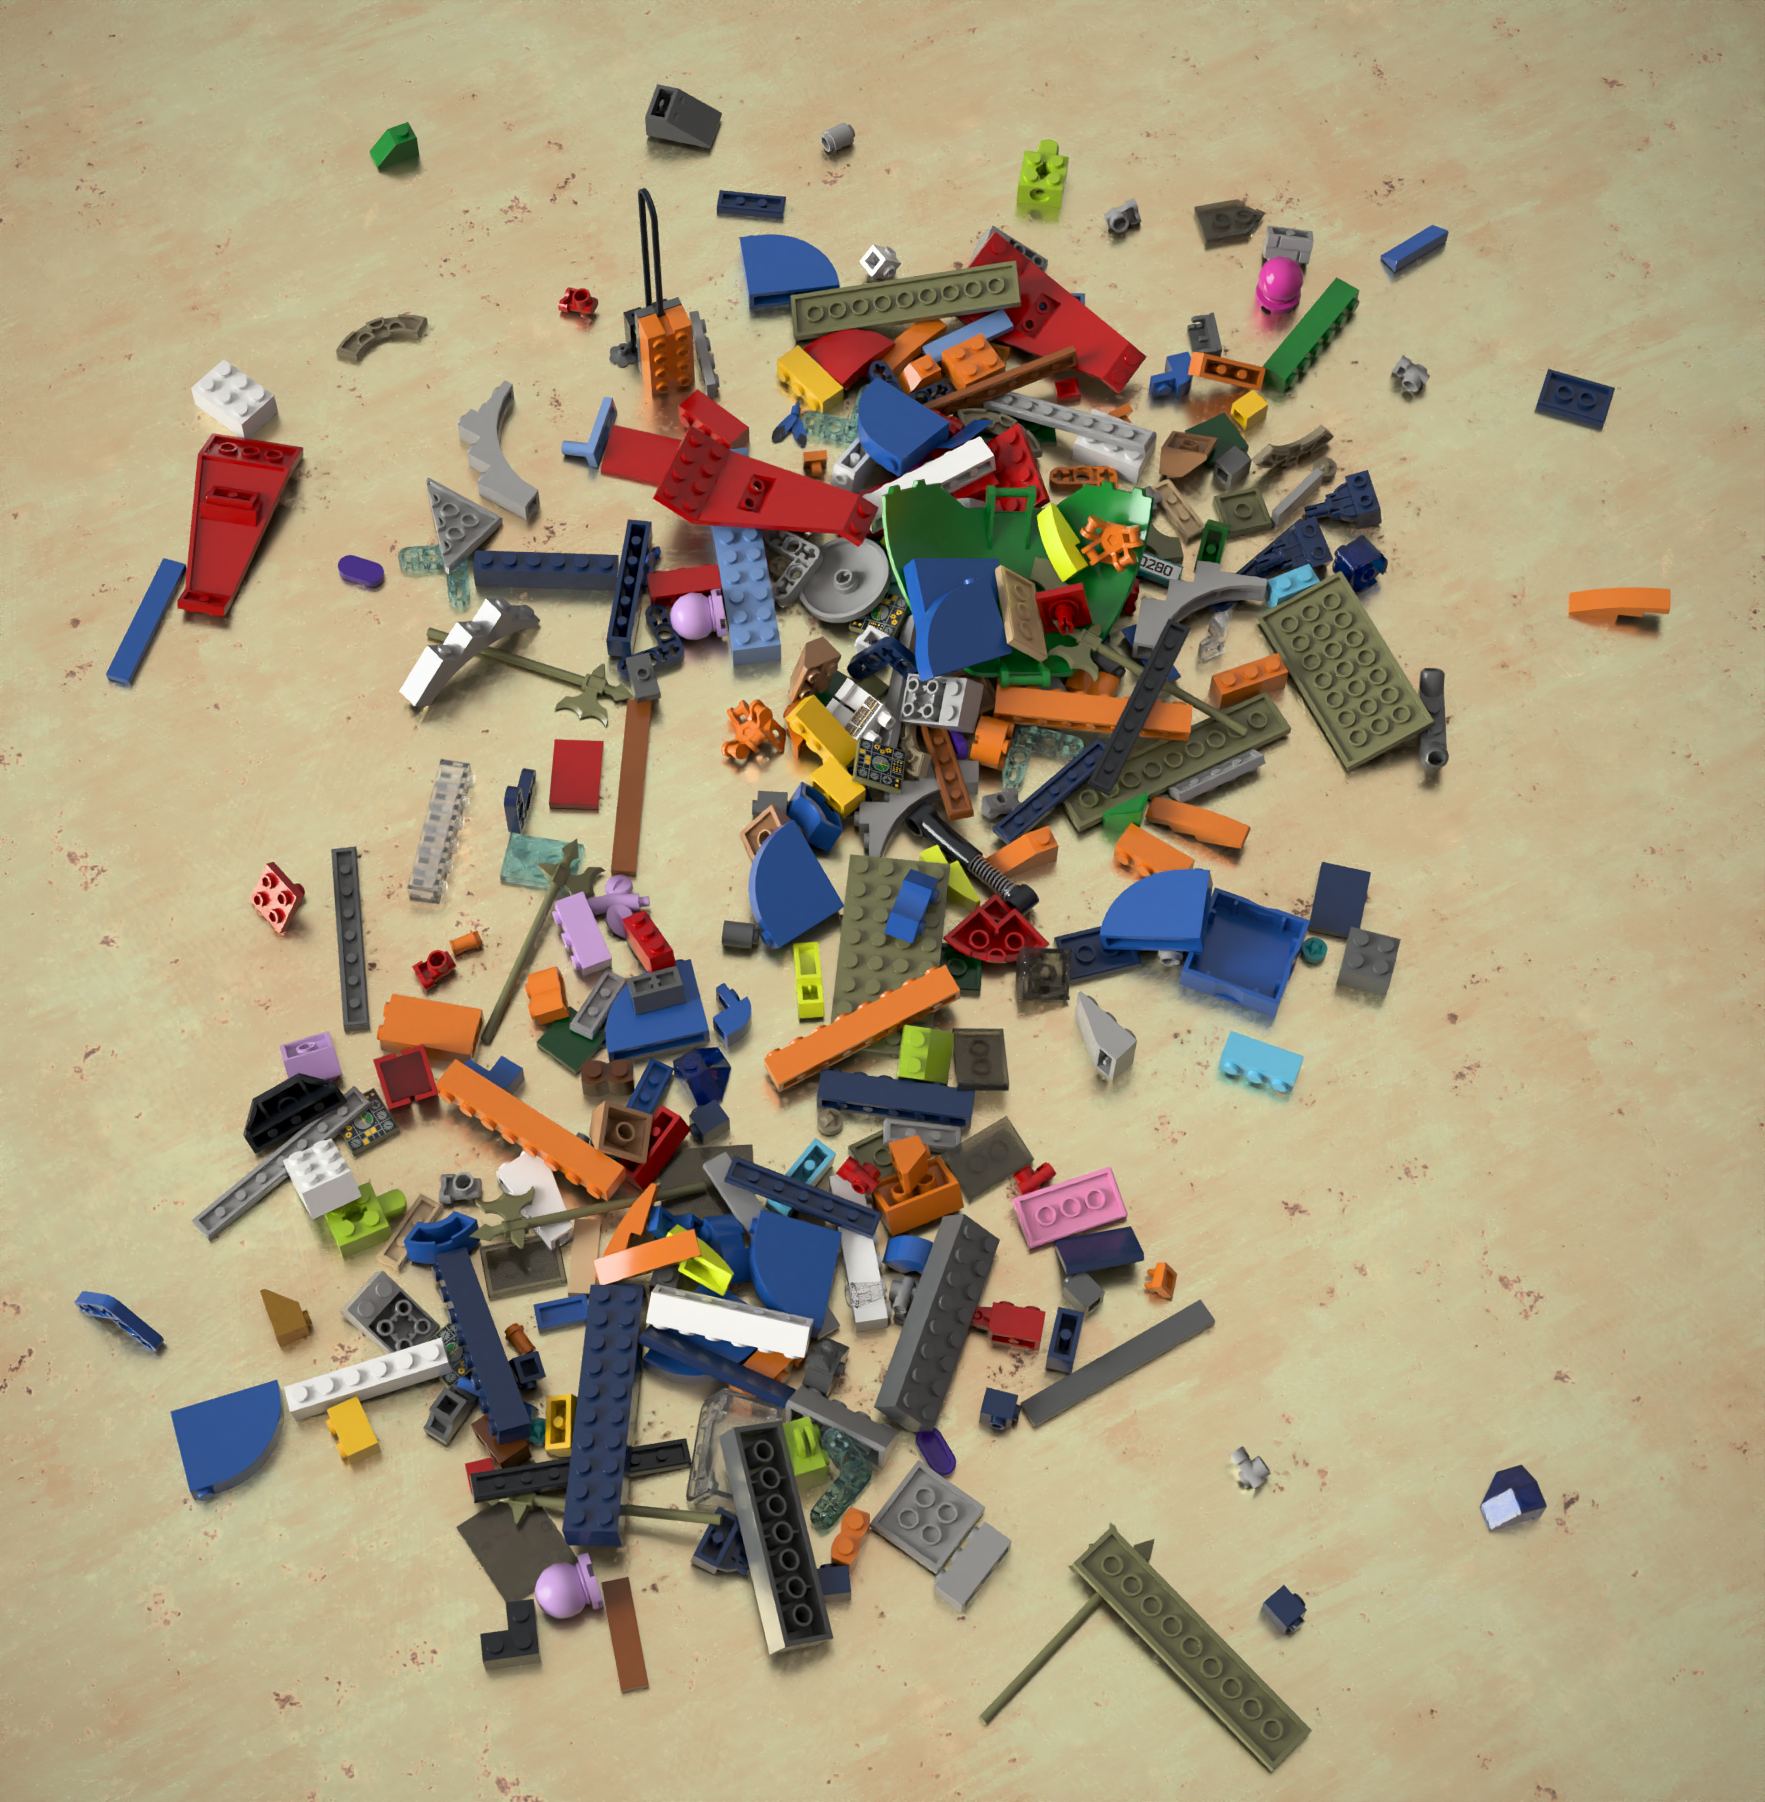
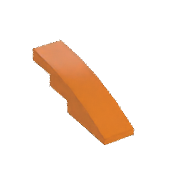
[866,319,947,381]
[1569,587,1670,620]
[1145,796,1251,849]
[595,1183,660,1280]
[594,1229,702,1285]

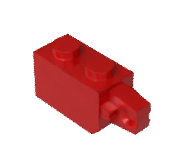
[970,1301,1046,1351]

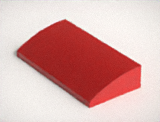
[601,425,682,486]

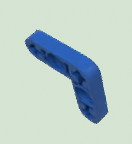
[74,1291,164,1352]

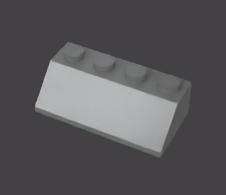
[786,1386,898,1470]

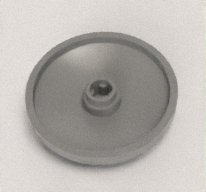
[799,537,892,623]

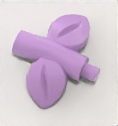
[588,874,650,938]

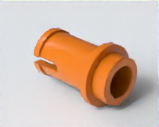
[449,930,483,956]
[504,1323,536,1356]

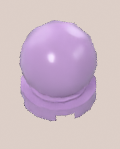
[670,589,727,640]
[535,1552,604,1619]

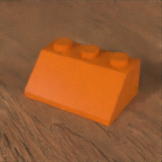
[871,1156,964,1236]

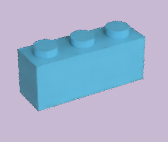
[1218,1031,1304,1093]
[765,1138,836,1217]

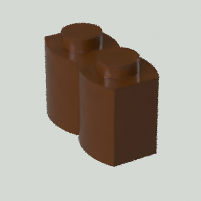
[581,1059,635,1097]

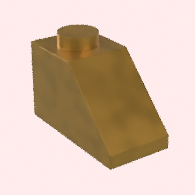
[260,1289,313,1347]

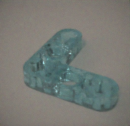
[802,385,868,444]
[398,544,471,607]
[1002,725,1084,789]
[810,1427,872,1529]

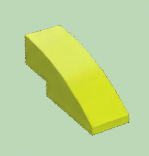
[1037,502,1088,582]
[919,845,981,912]
[793,942,825,1019]
[667,1224,734,1296]

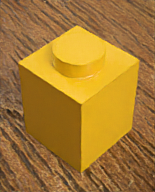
[1230,390,1268,432]

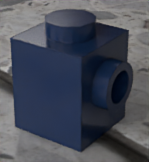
[689,1099,730,1145]
[508,1351,546,1391]
[979,1387,1022,1430]
[817,1563,851,1603]
[1261,1585,1307,1635]

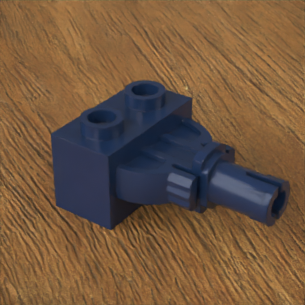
[1304,470,1382,529]
[1254,516,1334,572]
[690,1506,750,1575]

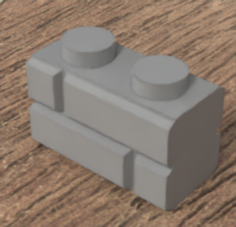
[1263,226,1314,265]

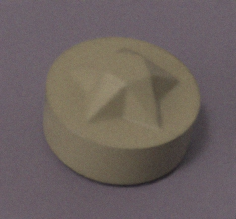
[1313,457,1337,481]
[769,556,792,580]
[817,1108,843,1135]

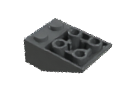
[645,84,722,148]

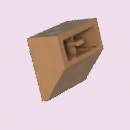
[789,636,842,703]

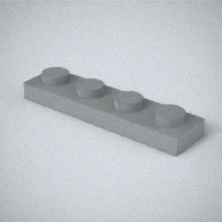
[689,311,720,399]
[1168,749,1266,803]

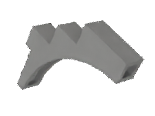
[457,381,540,520]
[1132,560,1267,659]
[399,597,540,706]
[854,760,979,857]

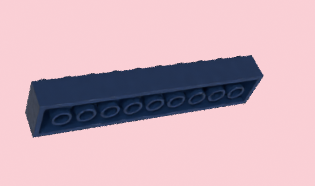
[562,1285,648,1546]

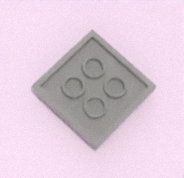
[870,1460,985,1575]

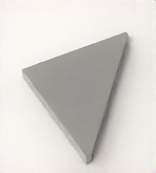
[426,477,503,574]

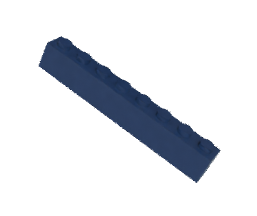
[431,1247,531,1445]

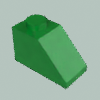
[369,122,419,170]
[1194,519,1231,570]

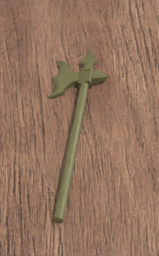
[1047,620,1249,736]
[427,627,634,727]
[480,839,605,1043]
[470,1181,706,1249]
[486,1460,723,1525]
[979,1523,1155,1725]

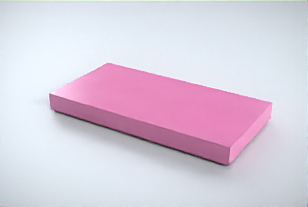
[1012,1166,1128,1249]

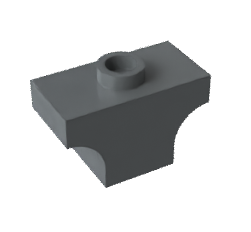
[625,653,661,703]
[423,1384,478,1445]

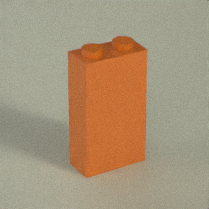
[377,994,484,1064]

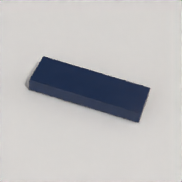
[717,190,786,219]

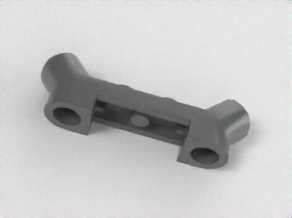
[1417,668,1449,771]

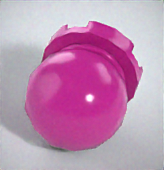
[1255,256,1303,315]

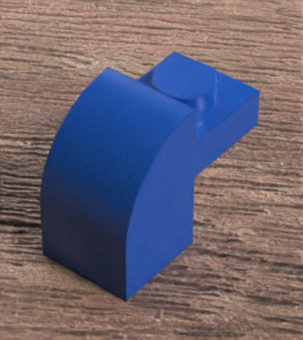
[1149,352,1193,399]
[713,983,752,1047]
[464,1056,525,1095]
[648,1206,703,1241]
[882,1235,933,1274]

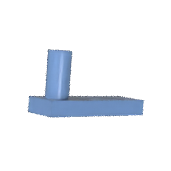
[561,397,617,468]

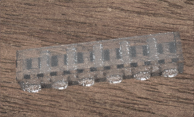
[407,759,475,904]

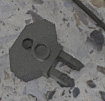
[802,1337,850,1397]

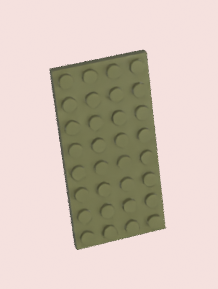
[1256,571,1435,772]
[830,854,950,1055]

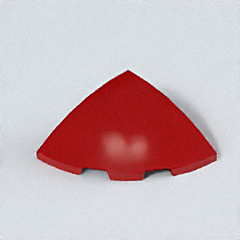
[803,329,896,392]
[943,893,1050,963]

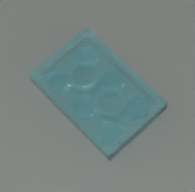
[500,833,585,892]

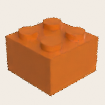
[941,333,1006,391]

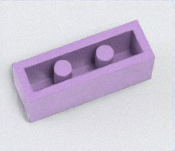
[552,891,612,977]

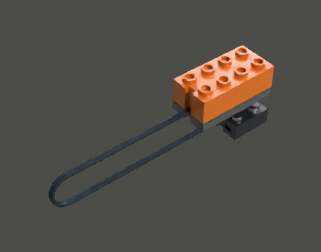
[623,188,695,396]

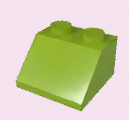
[896,1025,954,1084]

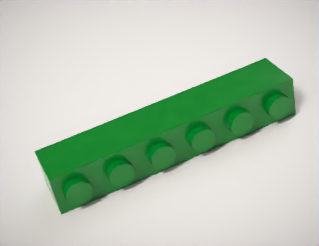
[1263,277,1360,393]

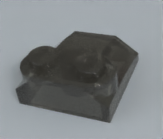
[1015,947,1072,1000]

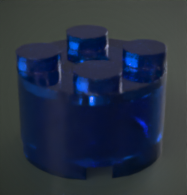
[1332,535,1388,593]

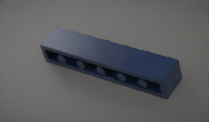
[606,519,653,657]
[473,550,620,591]
[817,1068,975,1129]

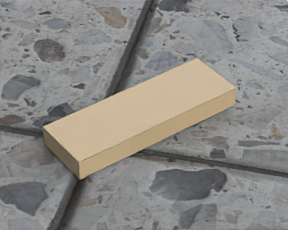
[1151,478,1205,543]
[377,1194,443,1273]
[568,1219,601,1297]

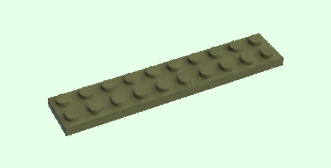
[790,260,1022,341]
[1061,691,1291,832]
[1072,1526,1312,1772]

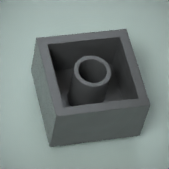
[1336,927,1401,996]

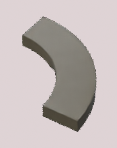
[336,314,428,362]
[957,408,1043,458]
[1251,425,1334,468]
[897,722,932,779]

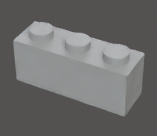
[934,1522,1012,1613]

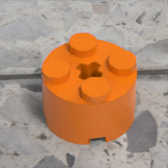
[969,715,1015,771]

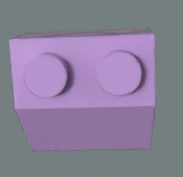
[279,1031,342,1081]

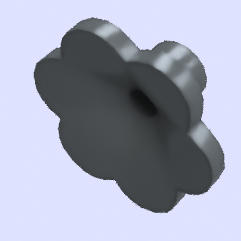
[609,343,637,368]

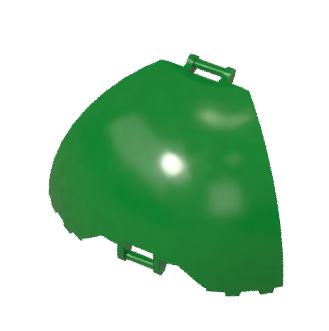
[882,479,1154,687]

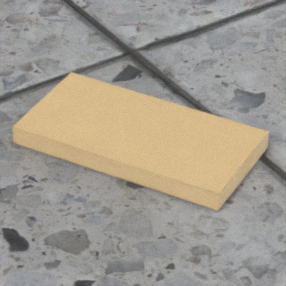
[995,565,1048,662]

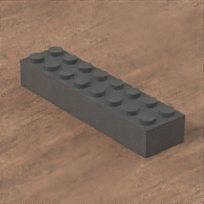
[874,1214,1000,1432]
[719,1421,833,1654]

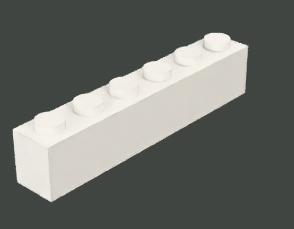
[862,436,996,534]
[829,1175,892,1332]
[646,1284,814,1359]
[284,1338,453,1421]

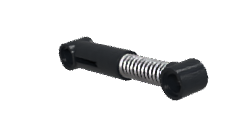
[905,802,1039,916]

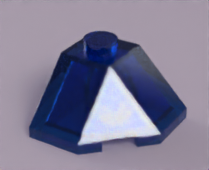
[673,1047,731,1107]
[1480,1465,1547,1531]

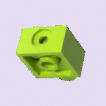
[1017,139,1069,209]
[324,1182,407,1259]
[782,1416,830,1492]

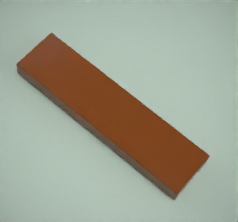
[601,1577,649,1693]

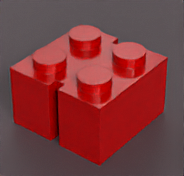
[373,1044,439,1110]

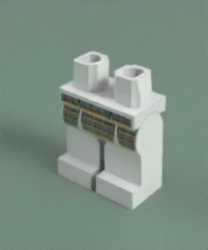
[826,678,896,743]

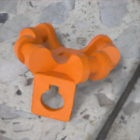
[1080,515,1144,573]
[721,700,786,760]

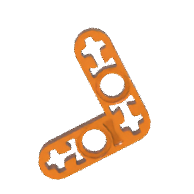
[1049,466,1118,491]

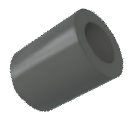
[722,920,759,949]

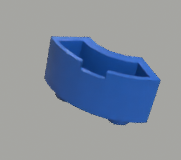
[787,782,843,852]
[884,869,940,944]
[404,1211,481,1264]
[700,1214,752,1283]

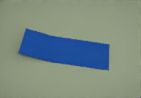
[933,420,993,448]

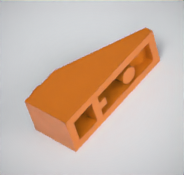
[984,826,1059,879]

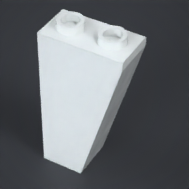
[830,437,879,493]
[496,1151,573,1252]

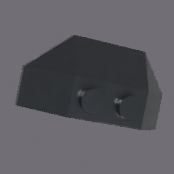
[243,1073,347,1154]

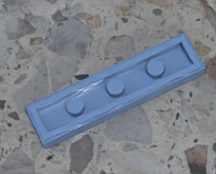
[922,309,1014,365]

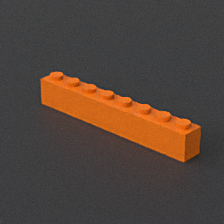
[993,685,1193,742]
[764,965,960,1092]
[436,1059,626,1201]

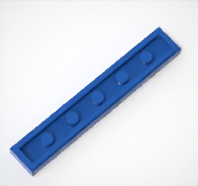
[106,558,187,685]

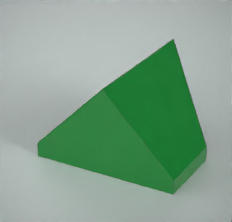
[1102,792,1149,833]

